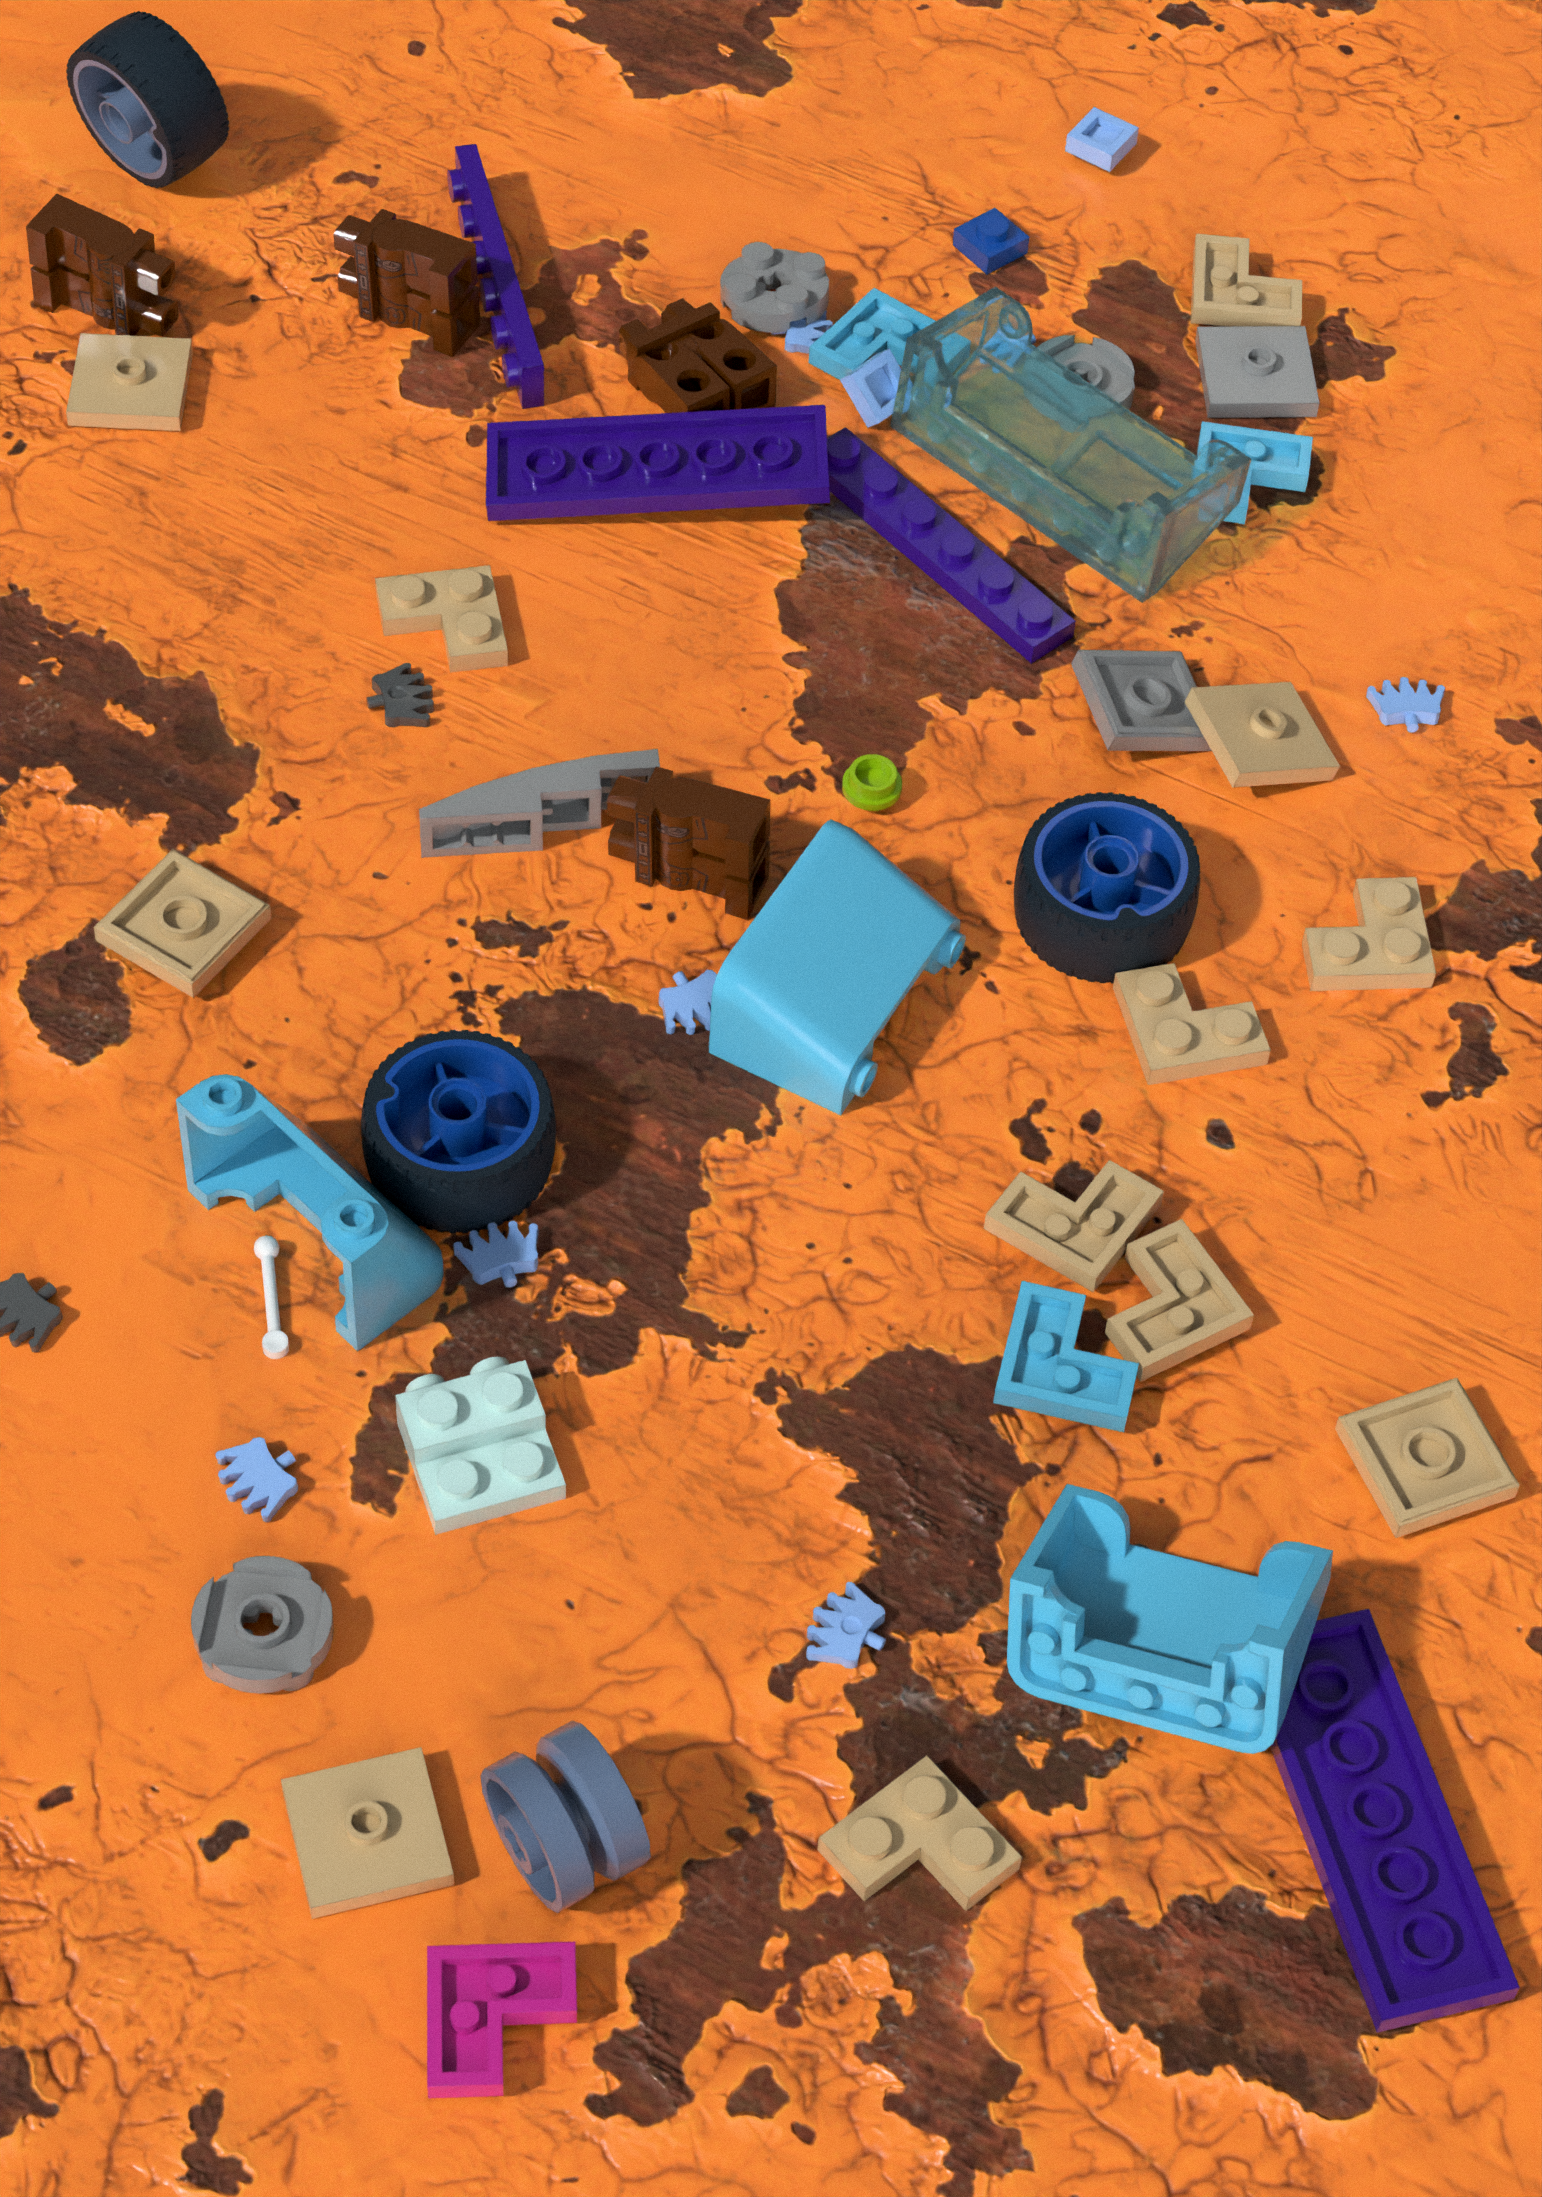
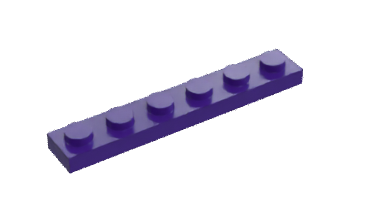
[447,144,544,409]
[827,427,1076,664]

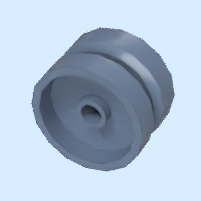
[480,1720,651,1913]

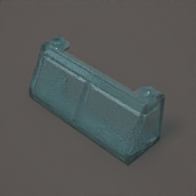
[890,287,1251,603]

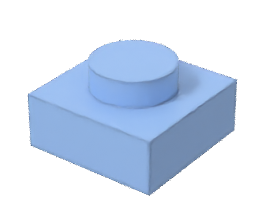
[1065,107,1139,172]
[840,349,917,428]

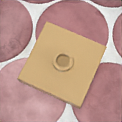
[66,333,193,431]
[1185,682,1340,788]
[94,849,271,998]
[1335,1378,1520,1538]
[281,1747,454,1919]

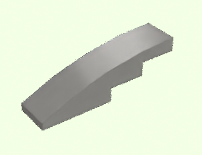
[419,749,660,858]

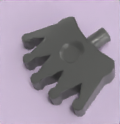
[366,663,434,727]
[0,1273,63,1353]

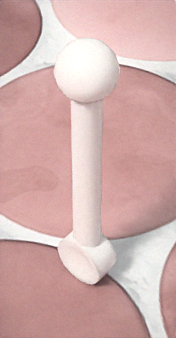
[253,1235,289,1359]

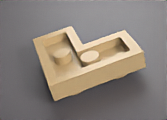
[1190,234,1303,327]
[375,565,508,673]
[1302,877,1436,991]
[1113,963,1271,1085]
[984,1160,1164,1293]
[1105,1219,1254,1382]
[817,1755,1022,1911]

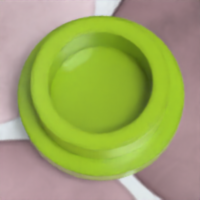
[842,754,902,811]

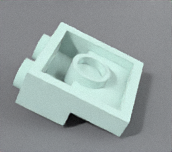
[395,1357,566,1535]

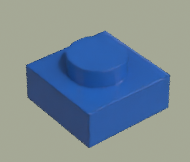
[953,208,1030,275]

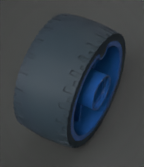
[1014,792,1200,984]
[361,1030,556,1234]

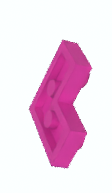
[427,1941,577,2098]

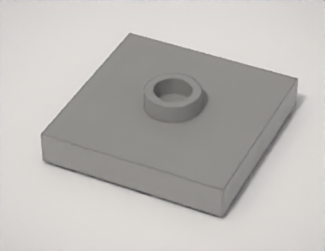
[1195,326,1319,418]
[1071,650,1212,751]

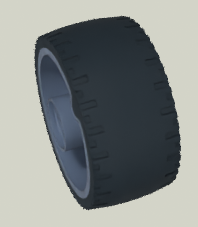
[66,11,229,188]

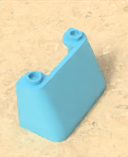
[709,819,966,1116]
[176,1074,444,1351]
[1007,1484,1333,1754]

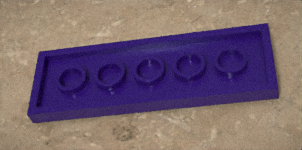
[486,405,830,521]
[1270,1609,1520,2033]

